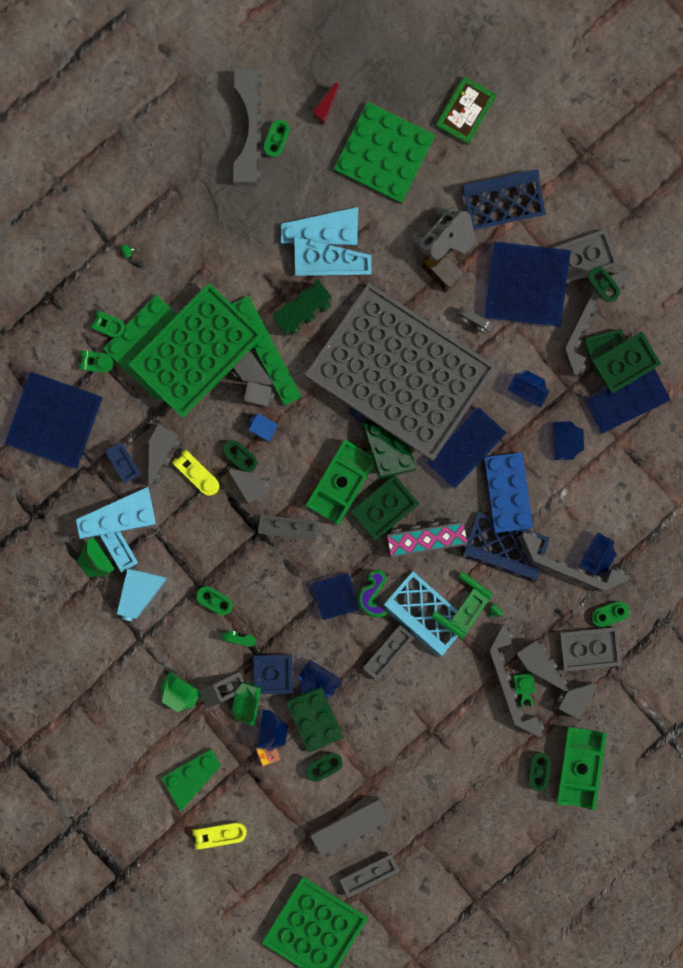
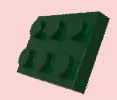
[592,331,661,394]
[362,422,417,479]
[351,475,419,541]
[286,686,344,753]

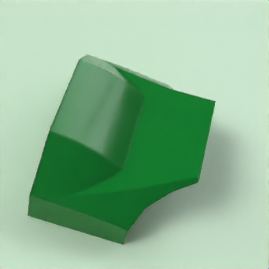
[77,537,115,578]
[160,671,201,713]
[232,682,261,725]

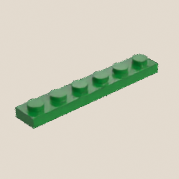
[232,296,302,406]

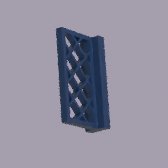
[462,169,546,230]
[462,512,550,582]

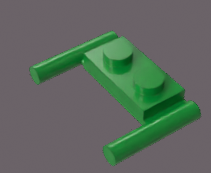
[431,571,493,639]

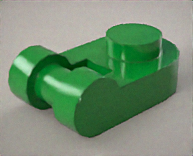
[89,310,125,338]
[78,350,114,373]
[221,630,256,647]

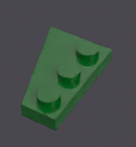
[161,749,221,812]

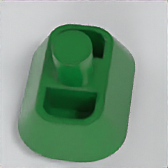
[120,244,134,260]
[489,604,503,618]

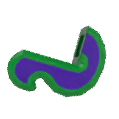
[357,570,388,618]

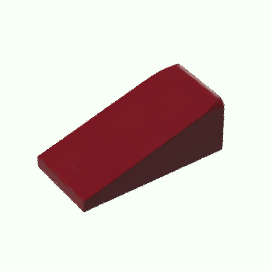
[313,82,339,125]

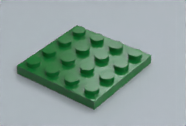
[334,102,436,204]
[103,294,177,403]
[262,876,368,968]

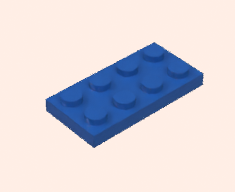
[484,453,533,534]

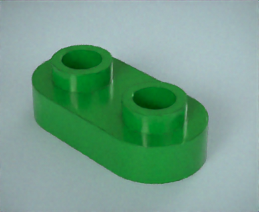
[264,120,290,158]
[197,586,233,615]
[591,601,629,627]

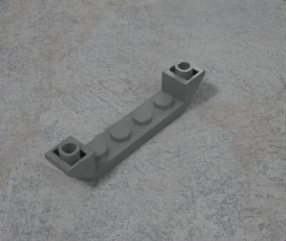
[563,271,629,377]
[518,531,630,592]
[489,625,544,737]

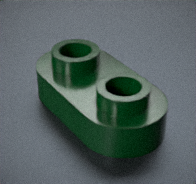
[588,267,620,302]
[224,440,258,472]
[306,752,343,782]
[528,752,551,791]

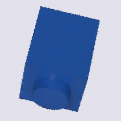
[248,413,279,442]

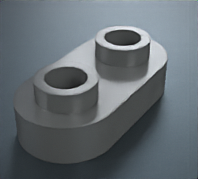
[457,307,494,334]

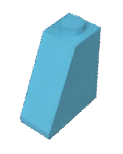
[117,569,167,621]

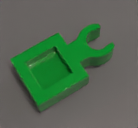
[513,673,535,707]

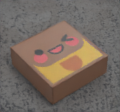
[256,741,281,767]

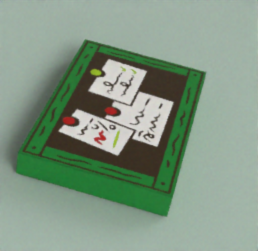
[436,76,497,145]

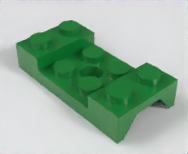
[306,439,375,525]
[555,726,607,810]

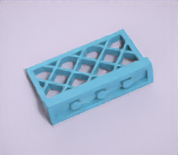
[382,571,458,657]

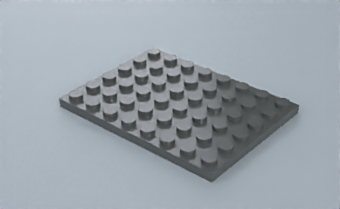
[305,283,496,461]

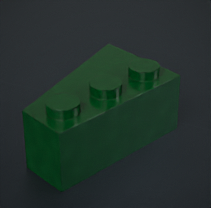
[273,279,332,336]

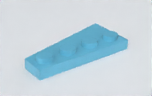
[281,207,358,246]
[294,237,372,276]
[76,487,156,539]

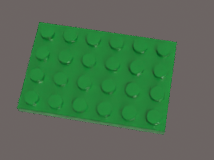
[128,283,264,418]

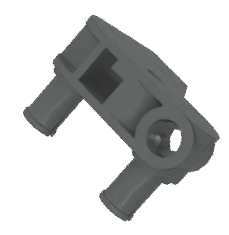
[411,207,476,261]

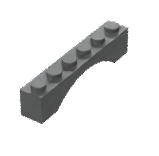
[233,68,262,186]

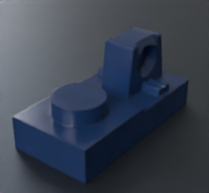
[105,441,141,484]

